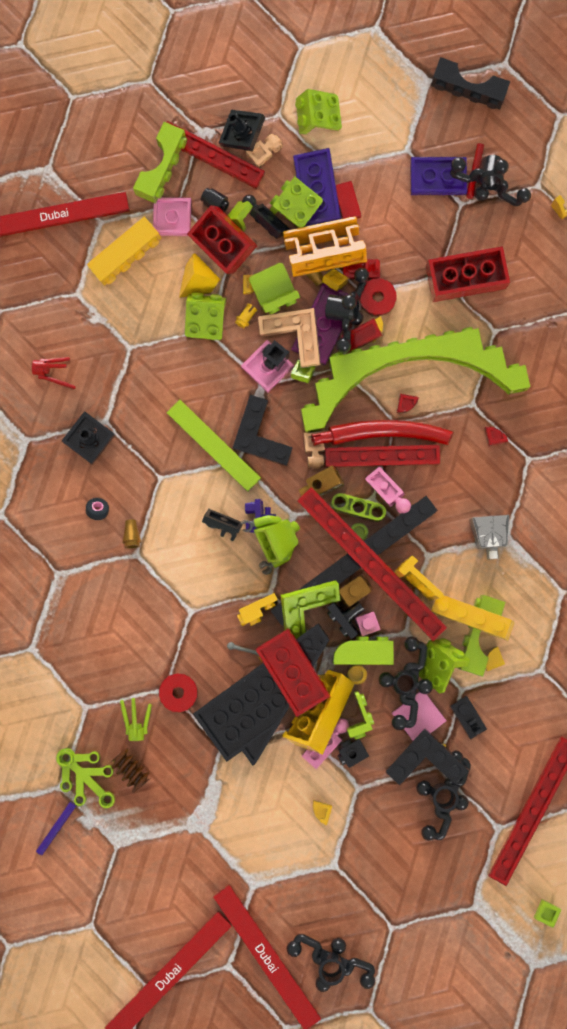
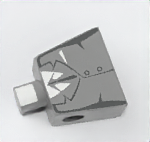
[470,515,509,560]

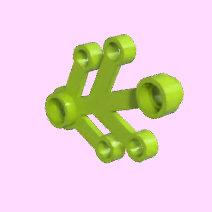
[56,748,116,808]

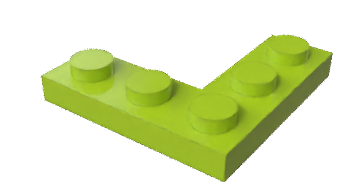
[281,580,340,639]

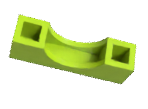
[133,122,187,204]
[458,595,506,677]

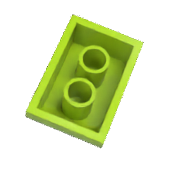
[332,637,394,665]

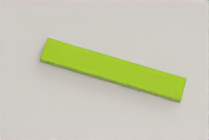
[167,400,261,492]

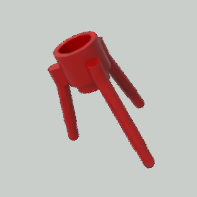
[32,357,76,389]

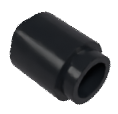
[200,188,229,212]

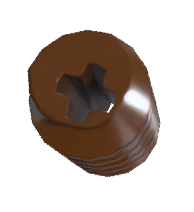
[111,748,151,793]

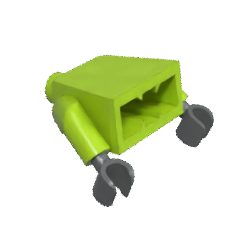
[240,515,300,575]

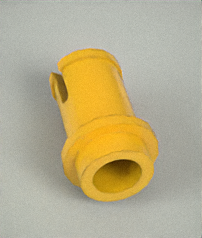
[235,303,257,329]

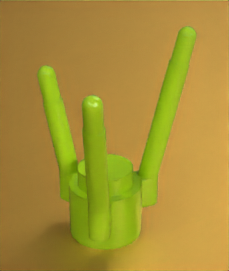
[120,698,152,741]

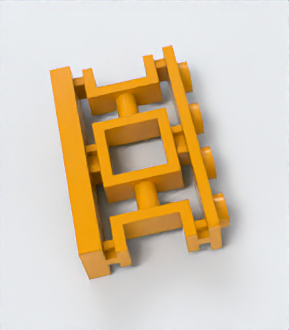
[283,217,367,277]

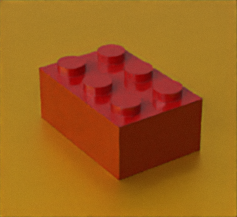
[187,205,258,274]

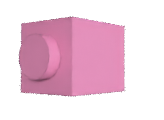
[355,612,380,636]

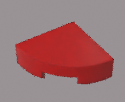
[397,394,419,413]
[484,427,508,446]

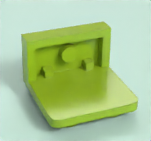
[295,89,342,135]
[269,176,323,228]
[249,263,300,314]
[185,292,226,340]
[419,638,470,693]
[347,691,374,740]

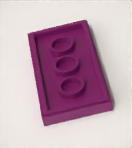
[291,283,349,366]

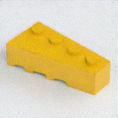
[282,670,355,755]

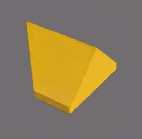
[179,253,221,298]

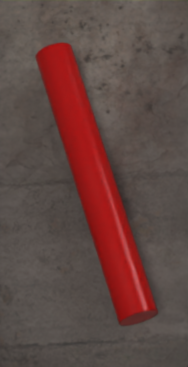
[466,143,484,199]

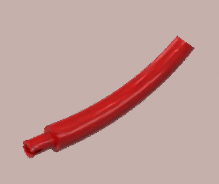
[311,420,454,446]

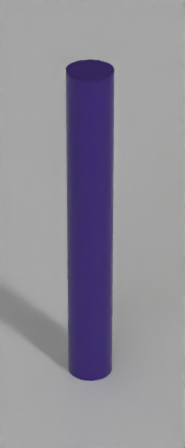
[36,801,77,855]

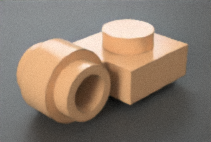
[246,134,283,168]
[304,431,325,469]

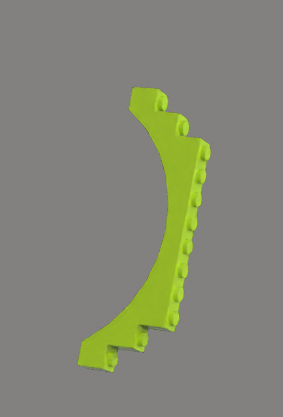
[301,327,530,433]

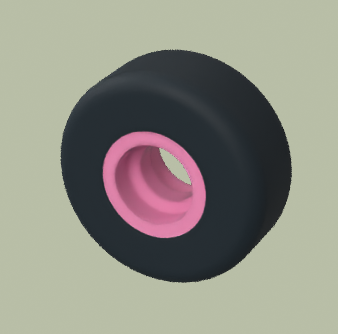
[86,498,109,520]

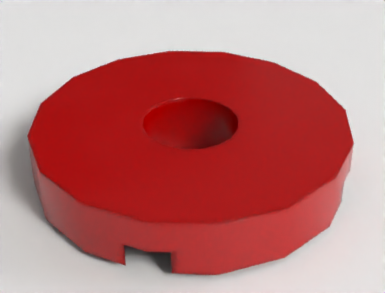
[359,278,397,316]
[159,673,198,712]

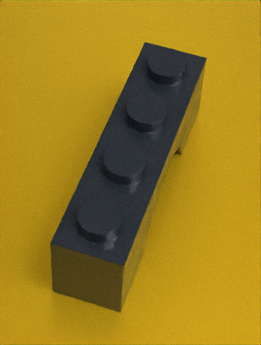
[431,57,511,110]

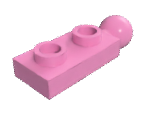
[365,466,411,514]
[302,718,349,769]

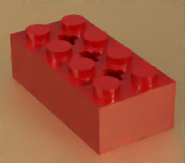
[426,246,510,302]

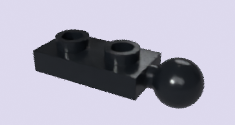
[242,195,289,239]

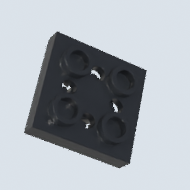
[218,110,265,151]
[61,411,115,465]
[327,601,365,639]

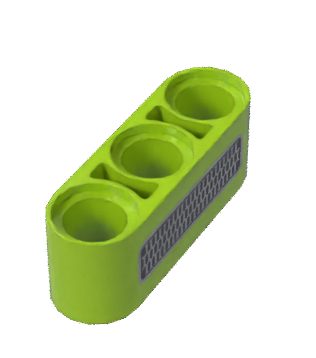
[331,493,386,522]

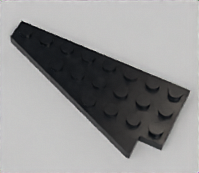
[193,623,330,766]

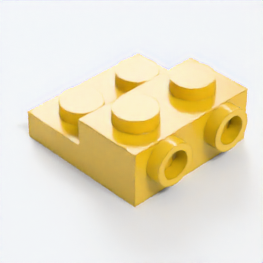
[237,593,278,626]

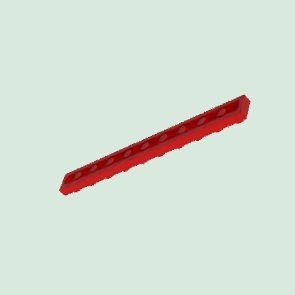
[297,487,447,641]

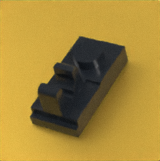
[202,509,243,541]
[450,696,487,739]

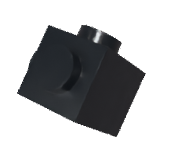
[262,340,290,372]
[337,739,369,768]

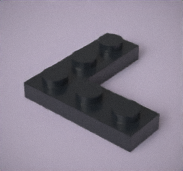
[233,395,293,466]
[386,728,469,785]

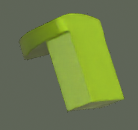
[227,201,253,232]

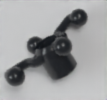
[450,155,531,206]
[325,268,369,353]
[378,636,433,730]
[416,750,471,841]
[286,934,375,992]

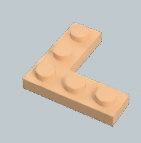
[258,308,321,368]

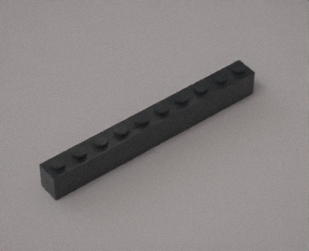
[270,495,438,626]

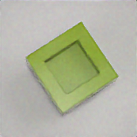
[291,360,315,383]
[534,899,561,928]

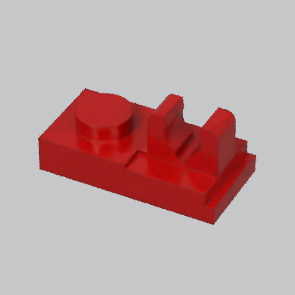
[343,259,380,279]

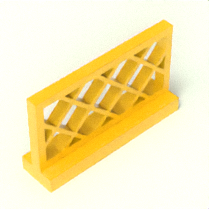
[394,556,443,601]

